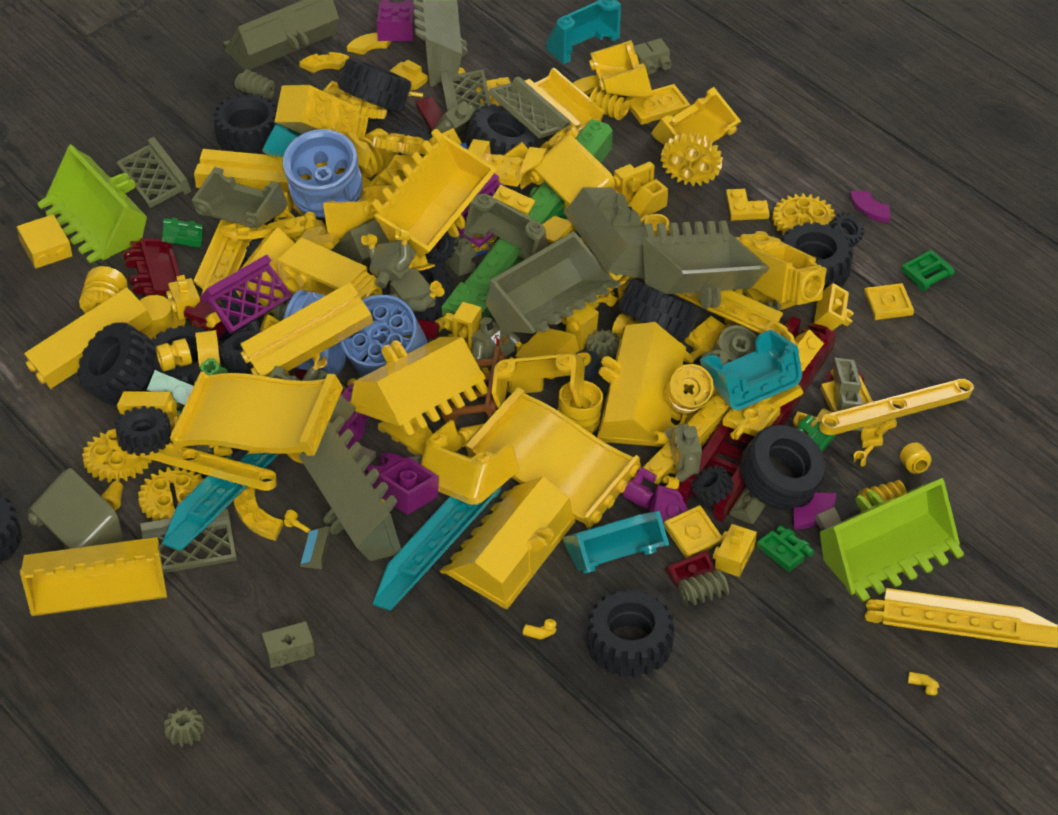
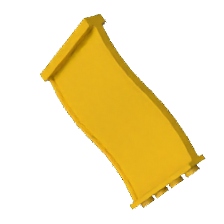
[170,372,343,456]
[466,387,641,529]

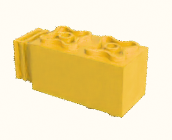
[275,85,369,139]
[736,231,826,305]
[277,237,382,300]

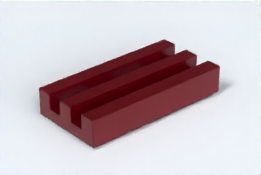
[796,323,832,342]

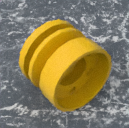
[358,128,398,178]
[79,266,128,313]
[664,364,714,414]
[558,381,603,434]

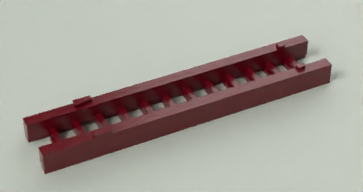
[677,316,836,522]

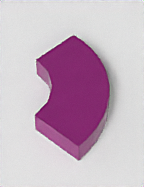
[850,191,890,223]
[793,492,836,529]

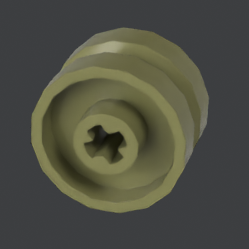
[711,325,758,363]

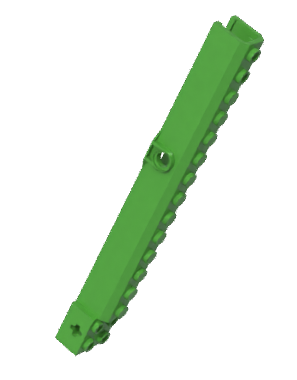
[442,119,613,319]

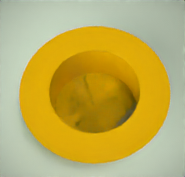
[139,295,186,339]

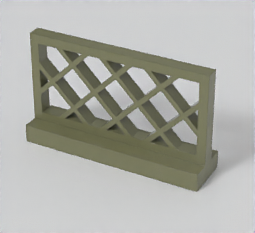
[440,69,491,111]
[488,77,571,138]
[117,137,192,208]
[140,509,237,573]

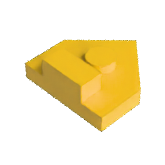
[390,60,429,90]

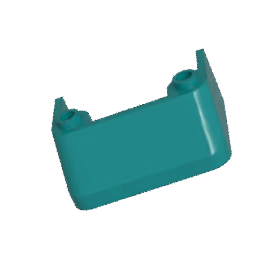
[562,511,669,574]

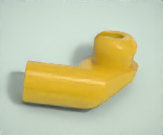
[523,619,557,640]
[908,672,939,696]

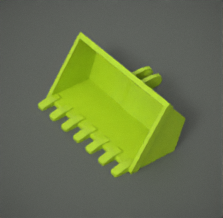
[38,144,147,263]
[820,478,964,602]

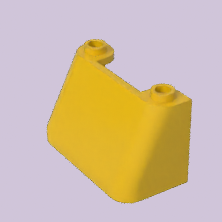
[589,40,653,99]
[651,87,741,145]
[529,135,615,211]
[323,185,396,239]

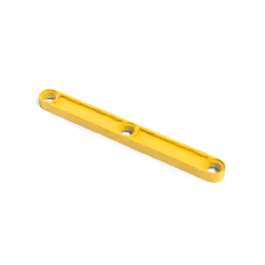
[819,379,974,435]
[105,429,277,491]

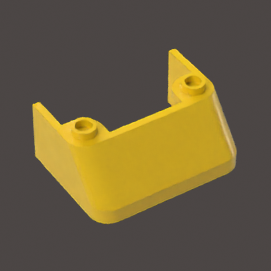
[492,354,585,408]
[420,420,519,505]

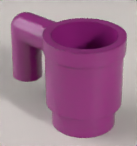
[623,467,657,509]

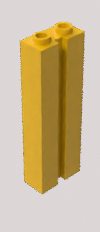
[194,149,310,193]
[240,282,374,377]
[24,287,153,389]

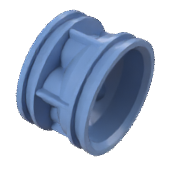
[283,129,363,218]

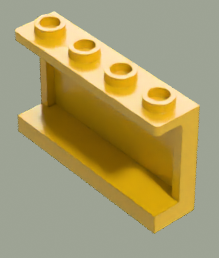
[525,68,605,135]
[241,227,295,316]

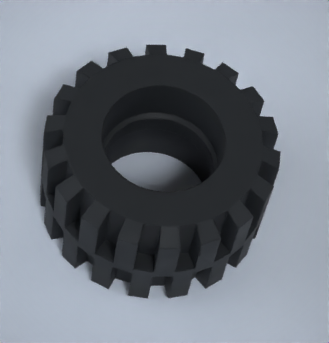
[220,330,262,374]

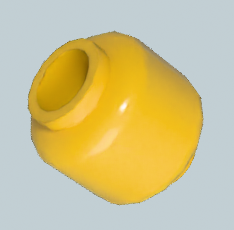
[900,443,931,474]

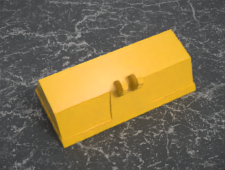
[371,129,497,259]
[597,322,694,447]
[349,337,488,436]
[440,477,575,609]
[20,537,167,616]

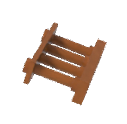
[441,346,507,426]

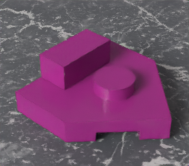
[649,485,689,533]

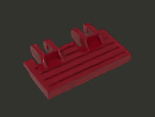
[122,238,180,296]

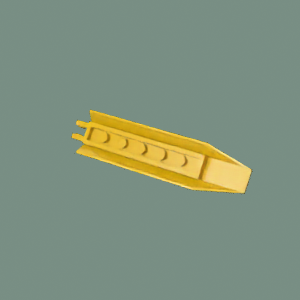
[194,219,252,294]
[637,278,788,336]
[865,588,1058,648]

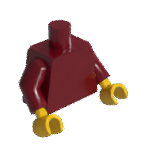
[184,290,242,339]

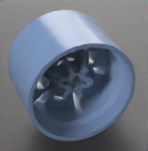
[340,295,427,377]

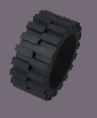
[213,93,277,154]

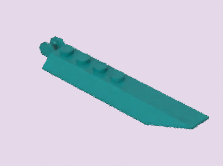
[162,453,279,551]
[373,487,501,611]

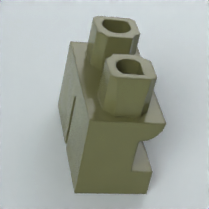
[634,38,671,75]
[440,234,477,276]

